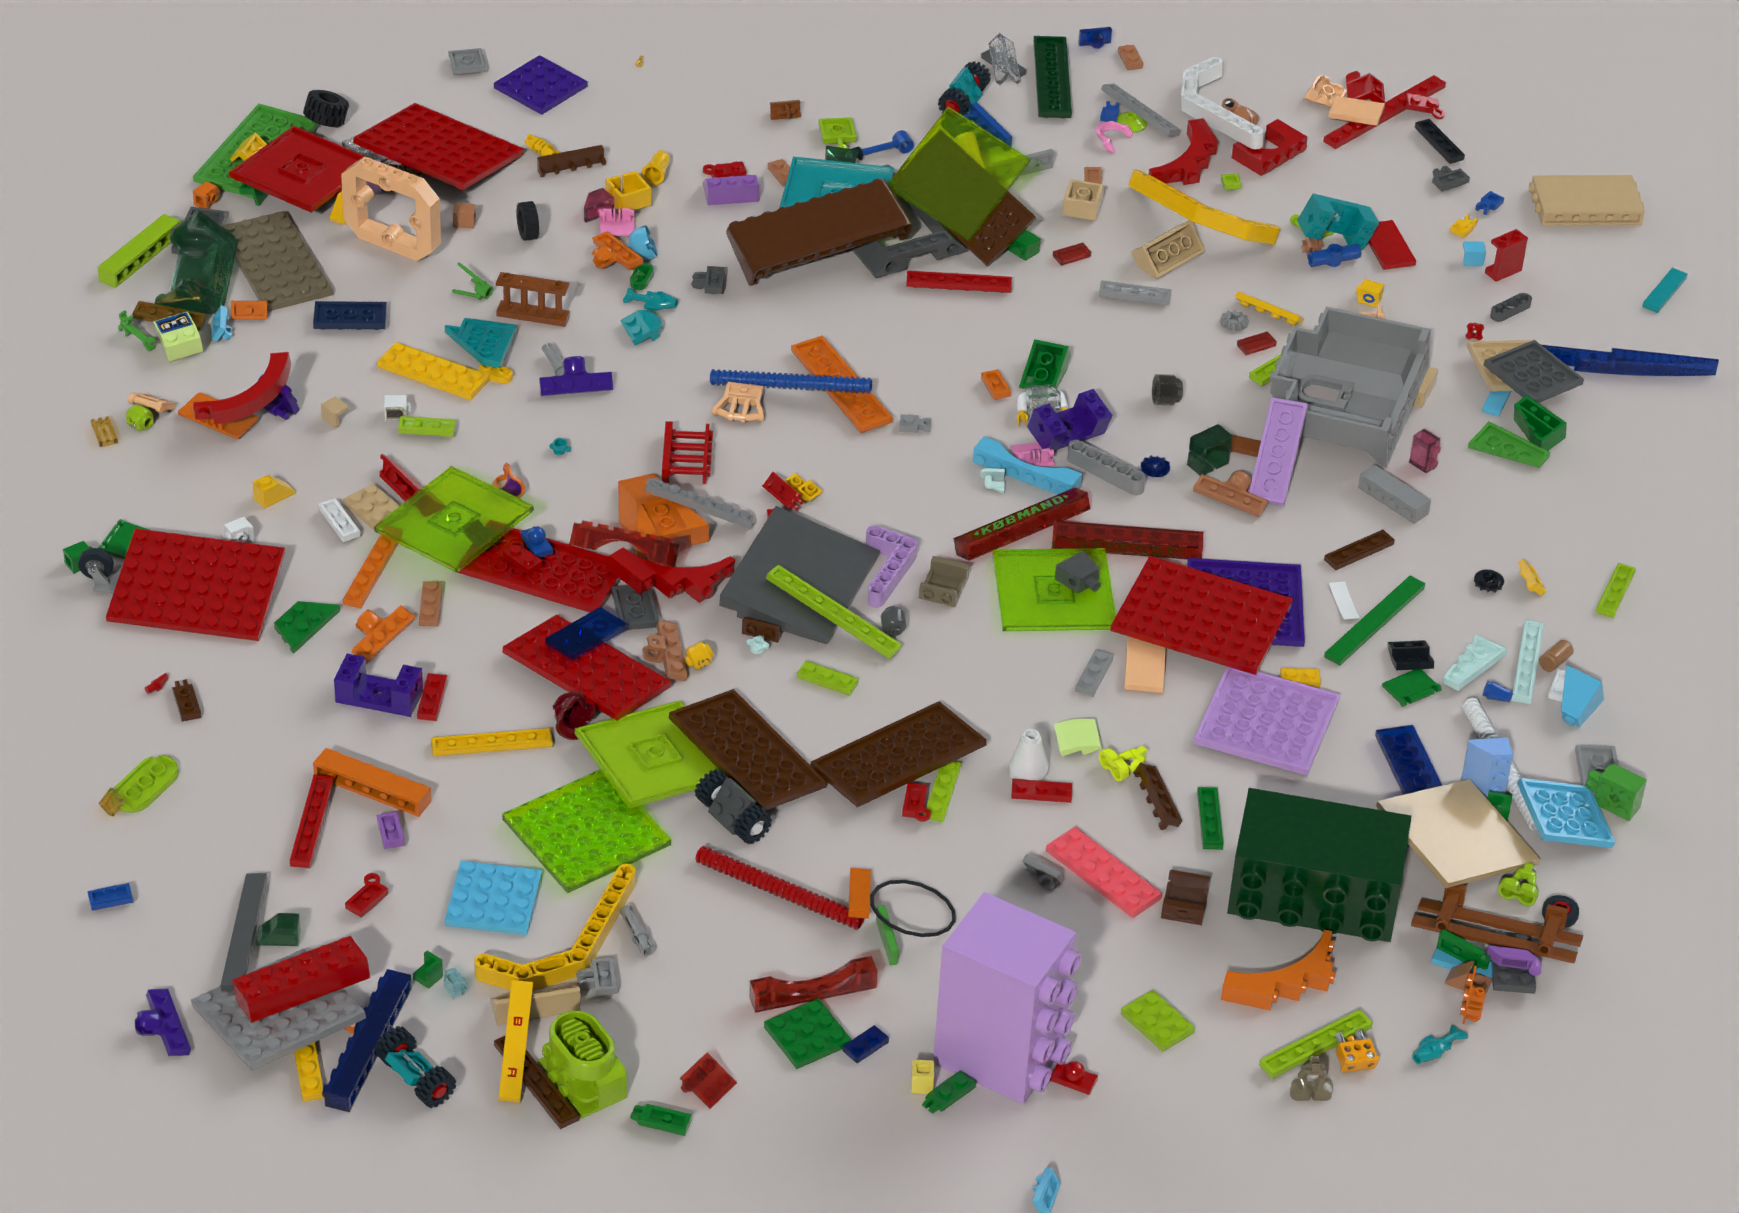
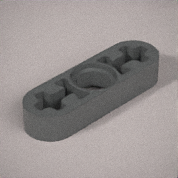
[1490,293,1532,322]

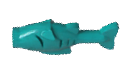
[623,288,678,311]
[1412,1025,1468,1064]

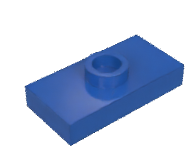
[87,883,133,911]

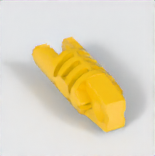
[524,134,560,156]

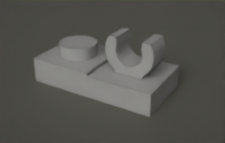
[1022,854,1065,890]

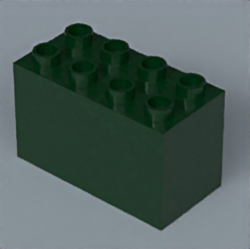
[1227,788,1412,942]

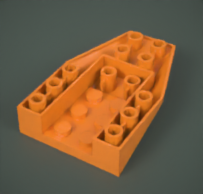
[618,473,709,557]

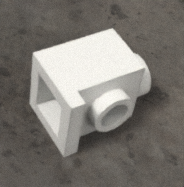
[223,517,254,543]

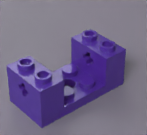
[1027,389,1113,451]
[334,653,423,717]

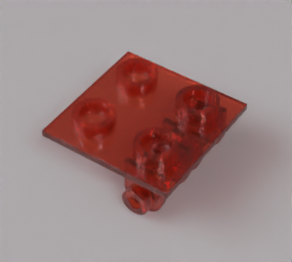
[680,1052,737,1109]

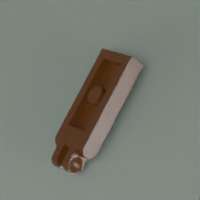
[172,679,201,722]

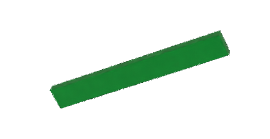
[1324,576,1425,666]

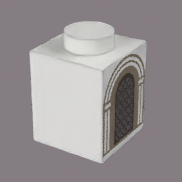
[384,395,411,421]

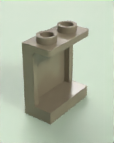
[919,556,969,607]

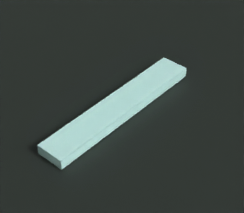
[1511,620,1544,704]

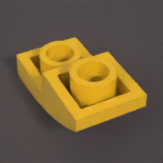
[785,473,823,502]

